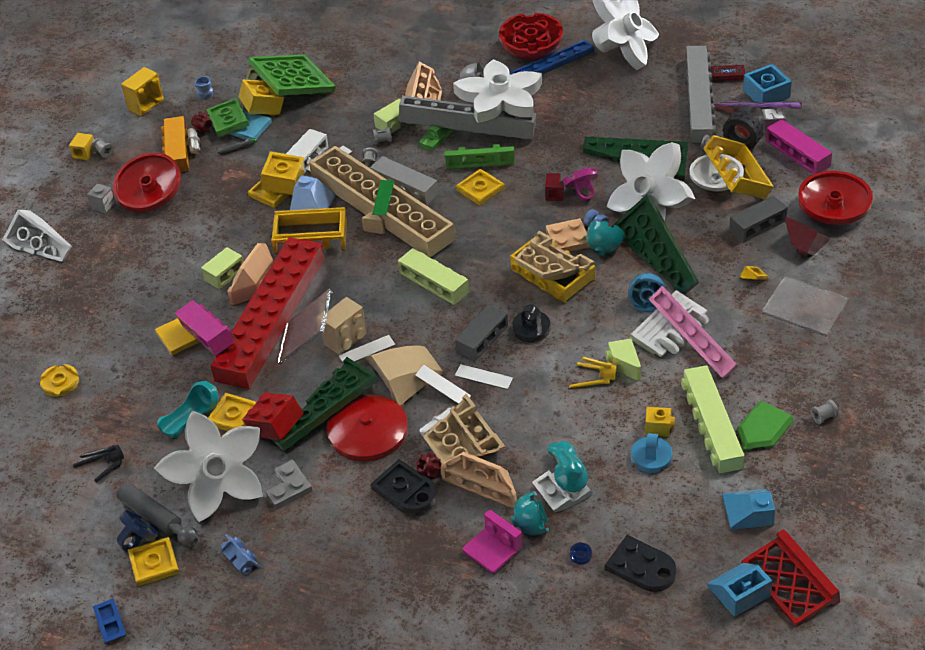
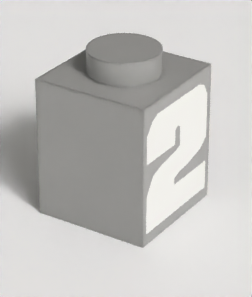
[759,108,786,133]
[87,184,116,214]

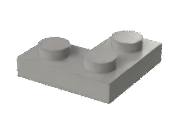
[265,460,313,510]

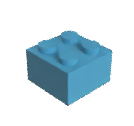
[743,64,792,108]

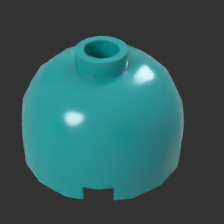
[586,221,624,255]
[511,491,549,536]

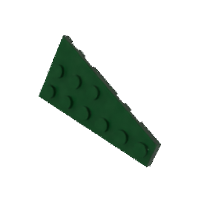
[583,136,688,181]
[611,195,699,294]
[273,357,379,451]

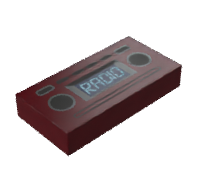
[711,65,746,81]

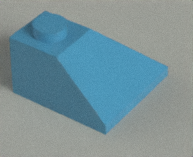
[722,489,775,530]

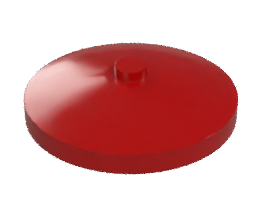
[113,152,181,212]
[798,171,873,225]
[327,395,408,461]

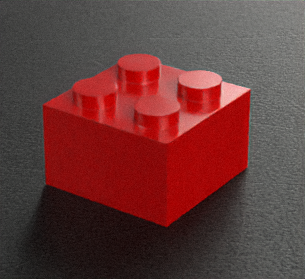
[242,392,303,441]

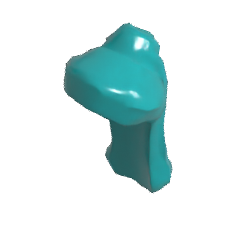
[156,381,219,438]
[547,441,588,492]

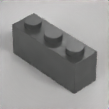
[729,196,788,242]
[455,305,508,362]

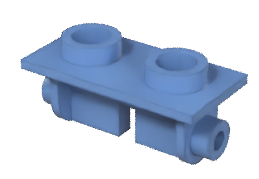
[221,534,260,575]

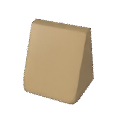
[362,211,385,234]

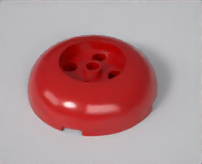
[499,12,563,60]

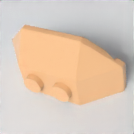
[405,62,442,100]
[227,243,274,305]
[440,452,517,508]

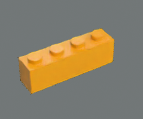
[161,116,189,172]

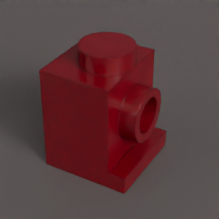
[545,173,564,201]

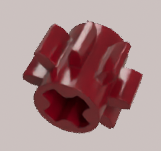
[191,112,212,133]
[416,452,441,479]

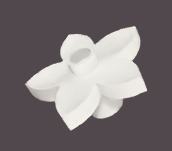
[592,0,659,70]
[453,59,542,123]
[606,142,695,221]
[154,410,263,522]

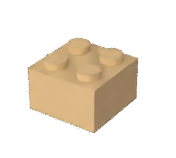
[319,297,367,355]

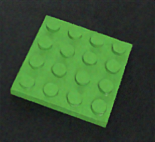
[248,54,336,96]

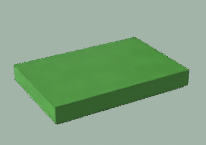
[207,98,249,138]

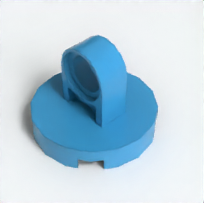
[631,433,672,474]

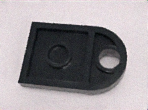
[370,459,437,514]
[605,535,676,592]

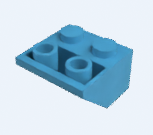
[707,563,772,617]

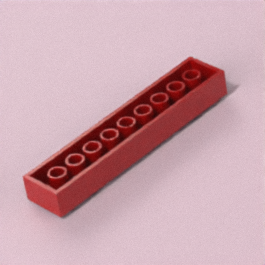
[210,237,325,389]

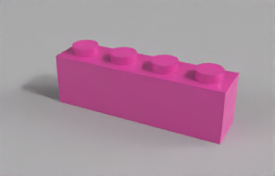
[766,119,832,174]
[175,300,234,356]

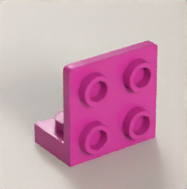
[462,510,523,574]

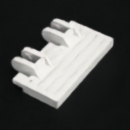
[630,290,709,358]

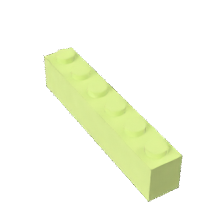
[681,365,744,474]

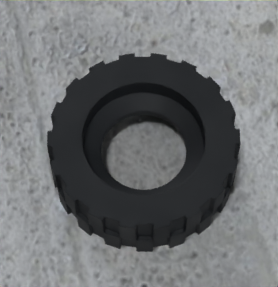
[722,111,763,150]

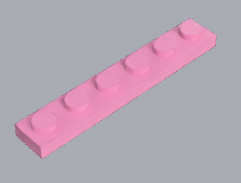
[649,286,739,380]

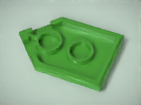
[737,401,794,451]

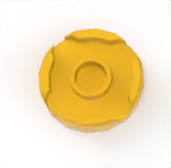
[40,364,79,397]

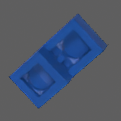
[93,598,127,644]

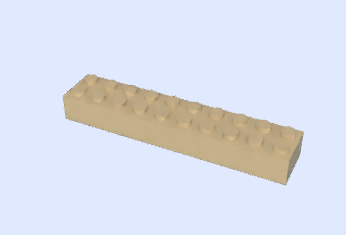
[309,146,455,258]

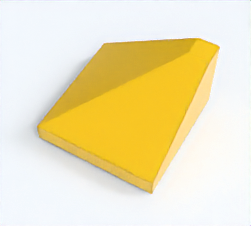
[739,266,769,280]

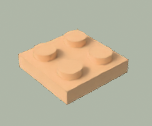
[546,218,590,252]

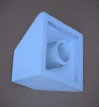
[290,175,336,210]

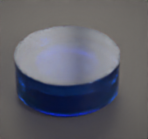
[570,542,592,565]

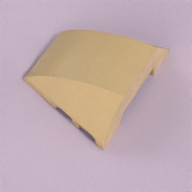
[515,231,595,280]
[365,346,443,407]
[423,393,506,464]

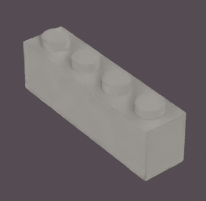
[370,156,439,205]

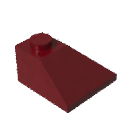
[785,217,830,256]

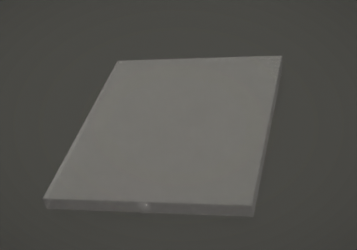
[762,275,849,337]
[278,289,332,365]

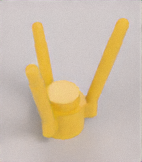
[569,357,616,388]

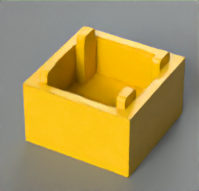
[121,67,164,116]
[238,80,284,116]
[261,151,304,195]

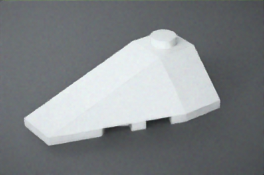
[2,210,72,262]

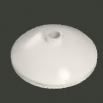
[690,154,744,191]

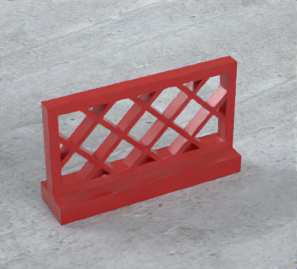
[741,529,840,627]

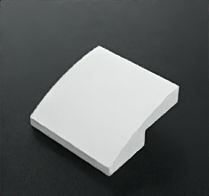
[532,470,592,512]

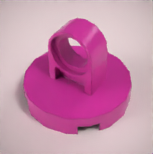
[563,167,598,201]

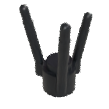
[73,444,124,482]

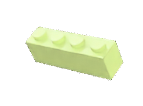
[398,248,469,305]

